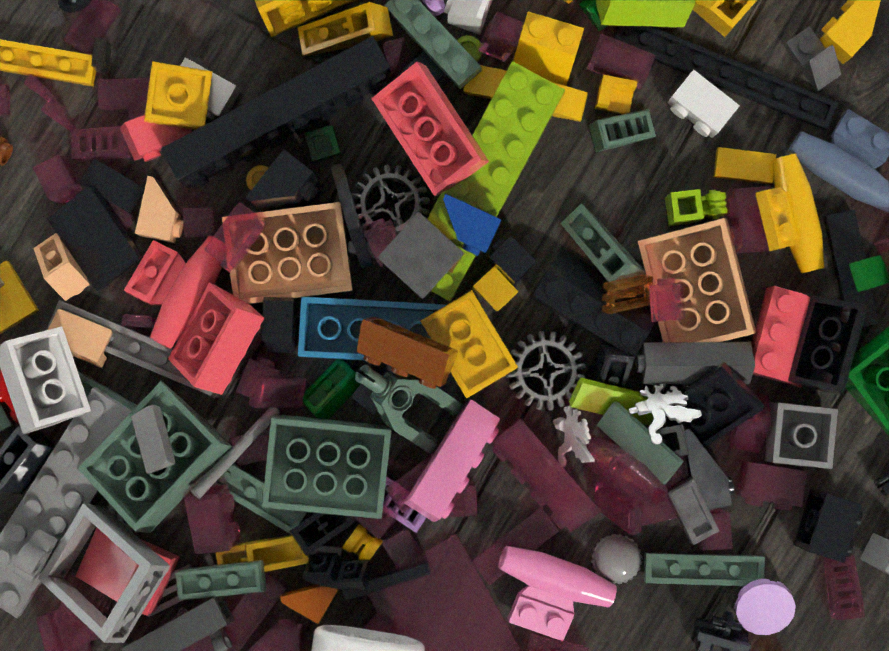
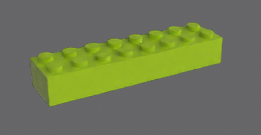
[428,61,565,301]

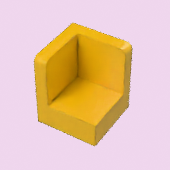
[595,74,638,114]
[472,266,518,311]

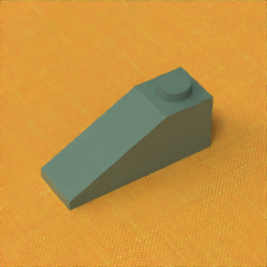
[560,203,646,292]

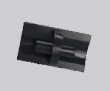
[694,611,751,651]

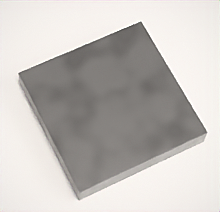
[377,212,465,299]

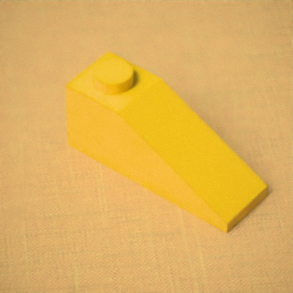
[297,2,393,56]

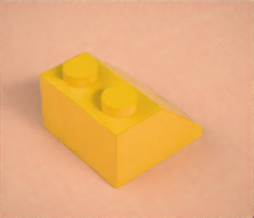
[513,11,584,86]

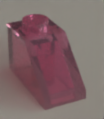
[247,619,303,651]

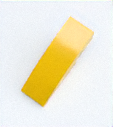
[215,535,309,572]

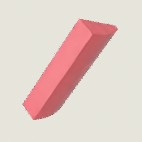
[371,62,489,196]

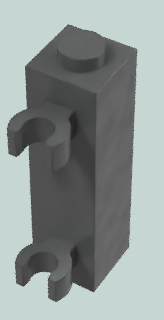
[636,342,755,393]
[121,596,235,651]

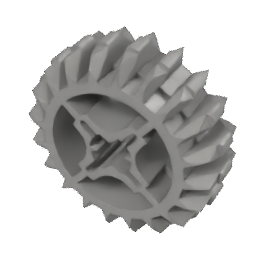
[352,165,430,244]
[506,331,586,410]

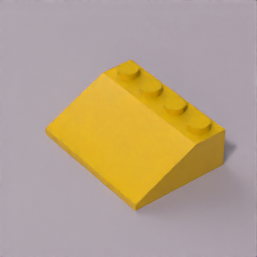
[255,0,356,37]

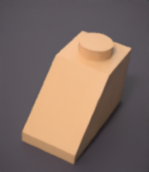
[135,176,184,244]
[33,233,90,301]

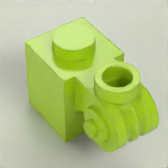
[665,189,728,226]

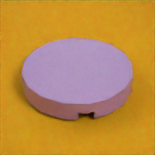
[734,579,796,635]

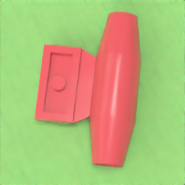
[124,236,227,349]

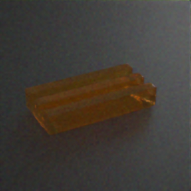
[601,274,653,314]

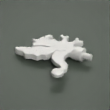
[629,384,702,444]
[553,406,595,467]

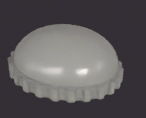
[591,534,642,584]

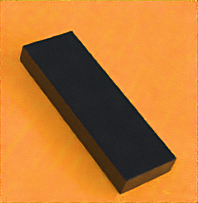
[342,559,431,600]

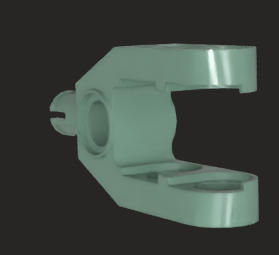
[355,365,464,454]

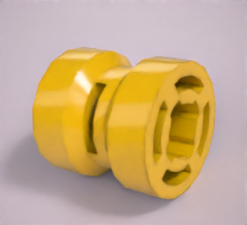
[342,524,383,560]

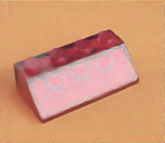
[491,418,601,532]

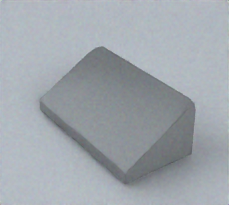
[131,404,176,474]

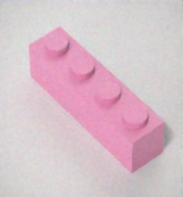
[404,400,500,522]

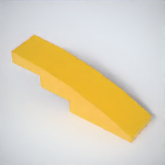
[463,65,588,122]

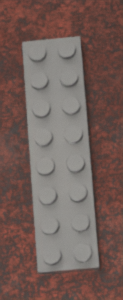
[0,387,132,618]

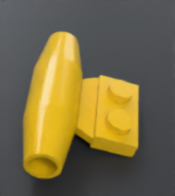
[755,154,825,273]

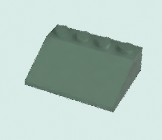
[78,381,232,533]
[262,414,391,519]

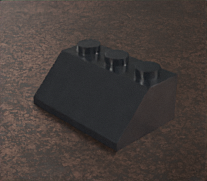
[246,149,321,212]
[788,295,868,394]

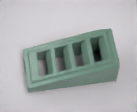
[589,109,656,152]

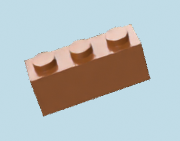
[357,317,458,389]

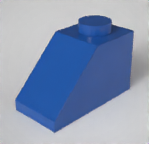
[443,194,502,256]

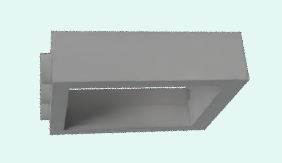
[38,503,171,643]

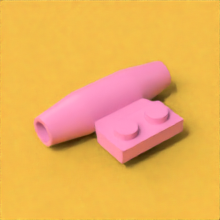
[498,546,617,641]

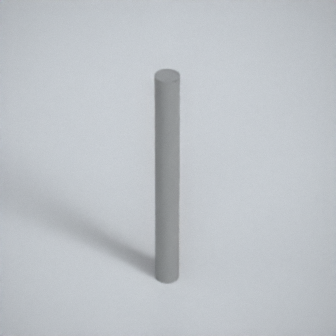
[191,405,280,499]

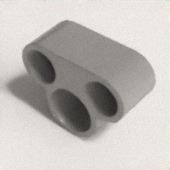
[13,529,58,583]

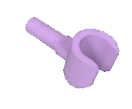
[422,0,445,17]

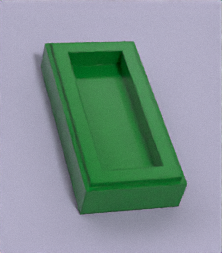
[849,254,889,292]

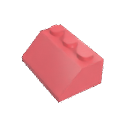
[168,282,264,395]
[751,286,811,388]

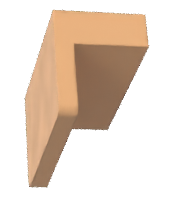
[48,309,113,368]

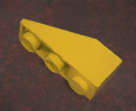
[819,0,881,64]

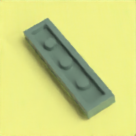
[384,0,482,89]
[644,552,765,586]

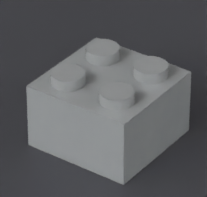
[764,402,838,469]

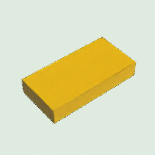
[713,147,776,184]

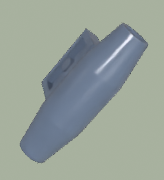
[788,109,889,213]

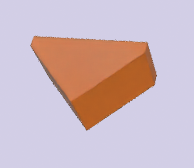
[280,584,338,624]

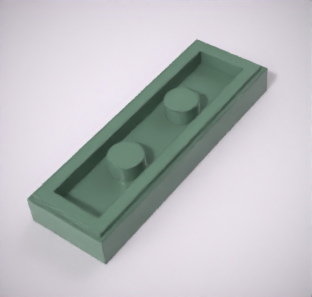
[597,402,684,485]
[175,560,267,600]

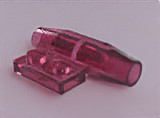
[585,434,668,536]

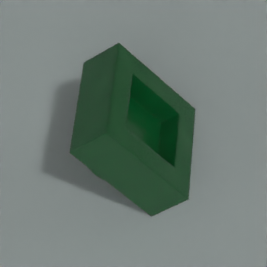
[304,125,341,163]

